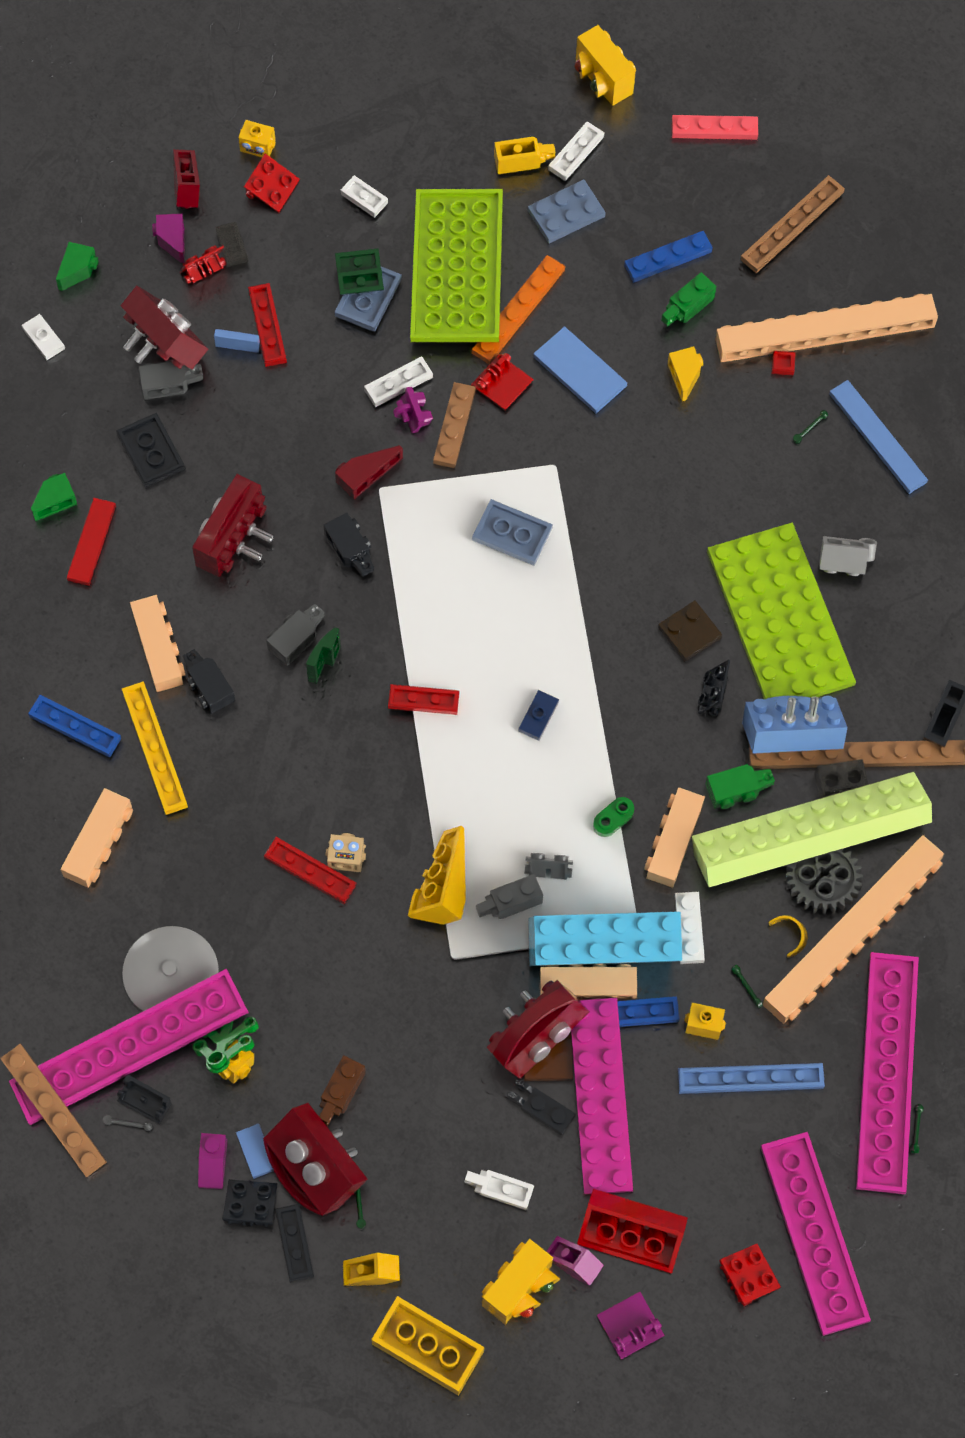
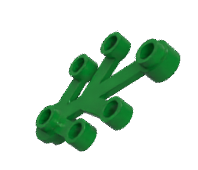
[193,1017,259,1073]

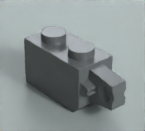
[139,360,203,400]
[267,604,325,666]
[476,874,543,919]

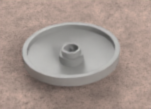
[122,926,219,1012]

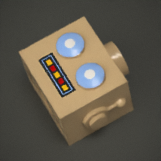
[325,833,366,872]

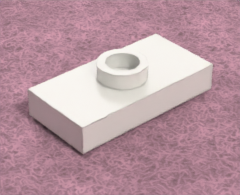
[21,314,65,360]

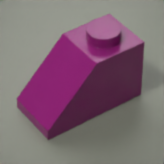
[152,214,185,263]
[198,1133,228,1190]
[546,1236,604,1285]

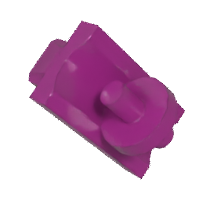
[393,387,433,433]

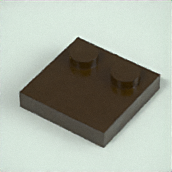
[658,600,722,662]

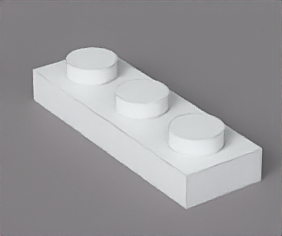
[548,122,604,181]
[364,356,433,407]
[675,892,705,964]

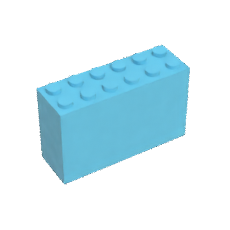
[528,912,682,966]

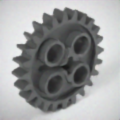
[785,848,863,914]

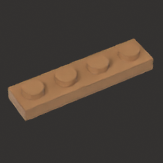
[433,382,476,468]

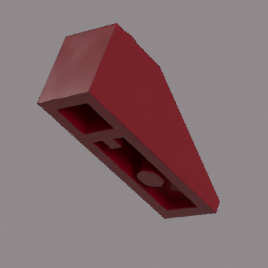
[173,149,200,208]
[335,445,403,500]

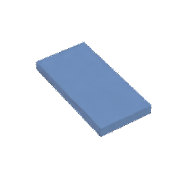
[533,326,627,413]

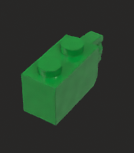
[661,272,717,326]
[705,764,775,809]

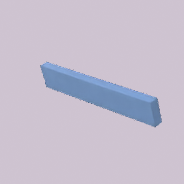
[829,380,928,494]
[677,1063,825,1094]

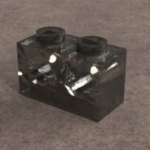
[814,759,868,799]

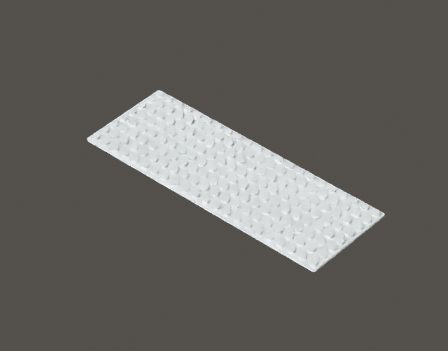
[379,465,636,960]

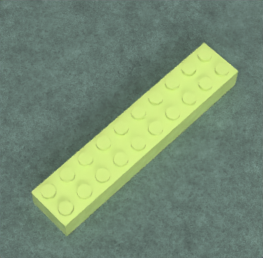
[692,772,932,887]

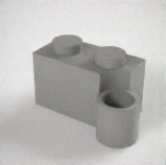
[819,536,877,576]

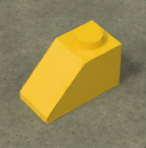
[667,346,703,401]
[343,1253,400,1286]

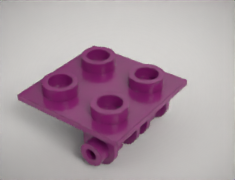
[597,1292,665,1360]

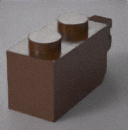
[319,1055,366,1125]

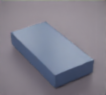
[214,329,260,353]
[236,1124,274,1179]

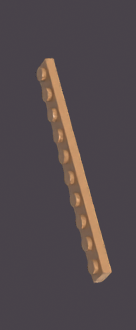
[749,740,965,769]

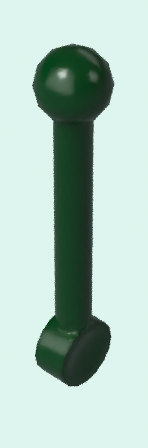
[793,410,828,444]
[731,965,763,1008]
[910,1104,924,1154]
[356,1188,366,1229]

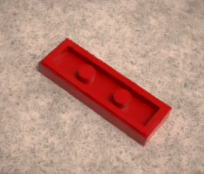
[388,684,460,715]

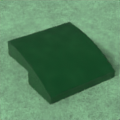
[335,248,384,295]
[306,627,341,684]

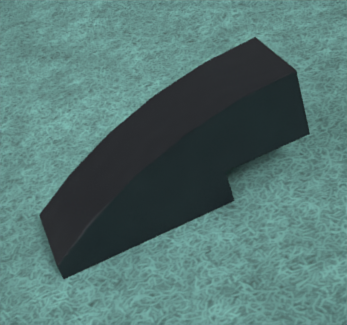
[923,680,965,748]

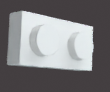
[341,175,388,218]

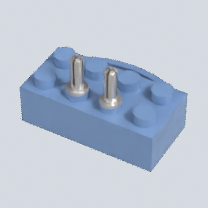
[742,696,848,753]

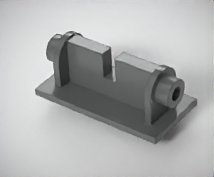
[524,853,573,880]

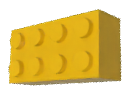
[372,1296,484,1396]

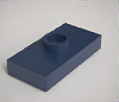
[518,690,559,741]

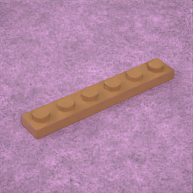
[740,175,845,273]
[0,1044,107,1177]

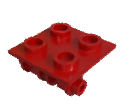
[244,153,300,213]
[180,245,226,284]
[471,353,533,411]
[719,1244,781,1307]

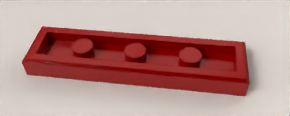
[248,283,287,367]
[67,498,116,586]
[264,837,357,904]

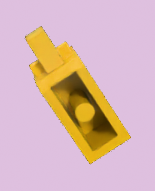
[494,137,556,174]

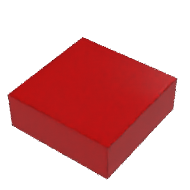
[772,351,795,375]

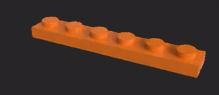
[472,255,565,364]

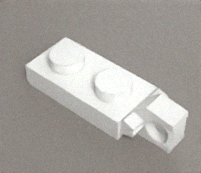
[464,1170,534,1210]

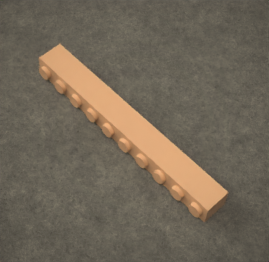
[715,294,938,362]
[763,835,944,1024]

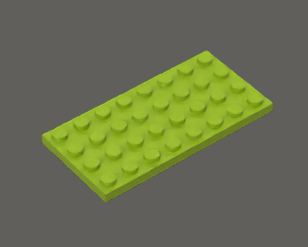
[410,189,503,342]
[707,522,856,699]

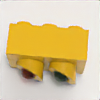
[574,25,636,106]
[482,1239,560,1325]

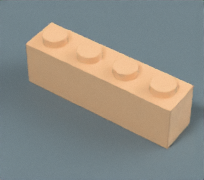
[130,595,186,692]
[644,787,705,888]
[61,788,133,888]
[540,964,637,1001]

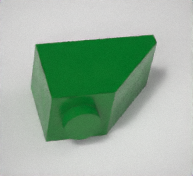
[56,242,98,291]
[31,473,77,521]

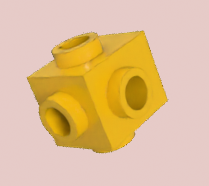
[218,1039,254,1084]

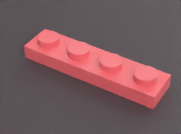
[672,115,758,140]

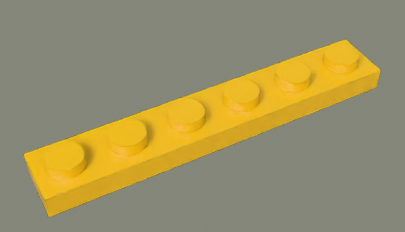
[122,681,188,815]

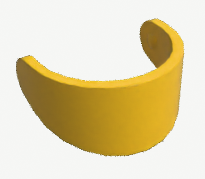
[768,915,808,958]

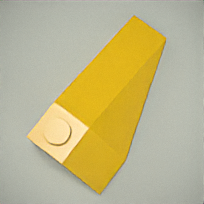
[408,826,466,925]

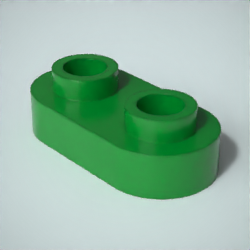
[593,797,634,837]

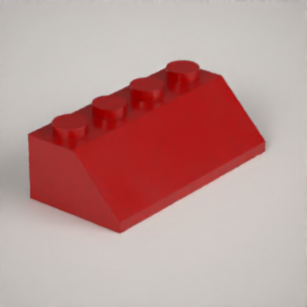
[577,1189,688,1273]

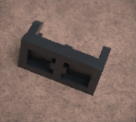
[117,1075,172,1125]

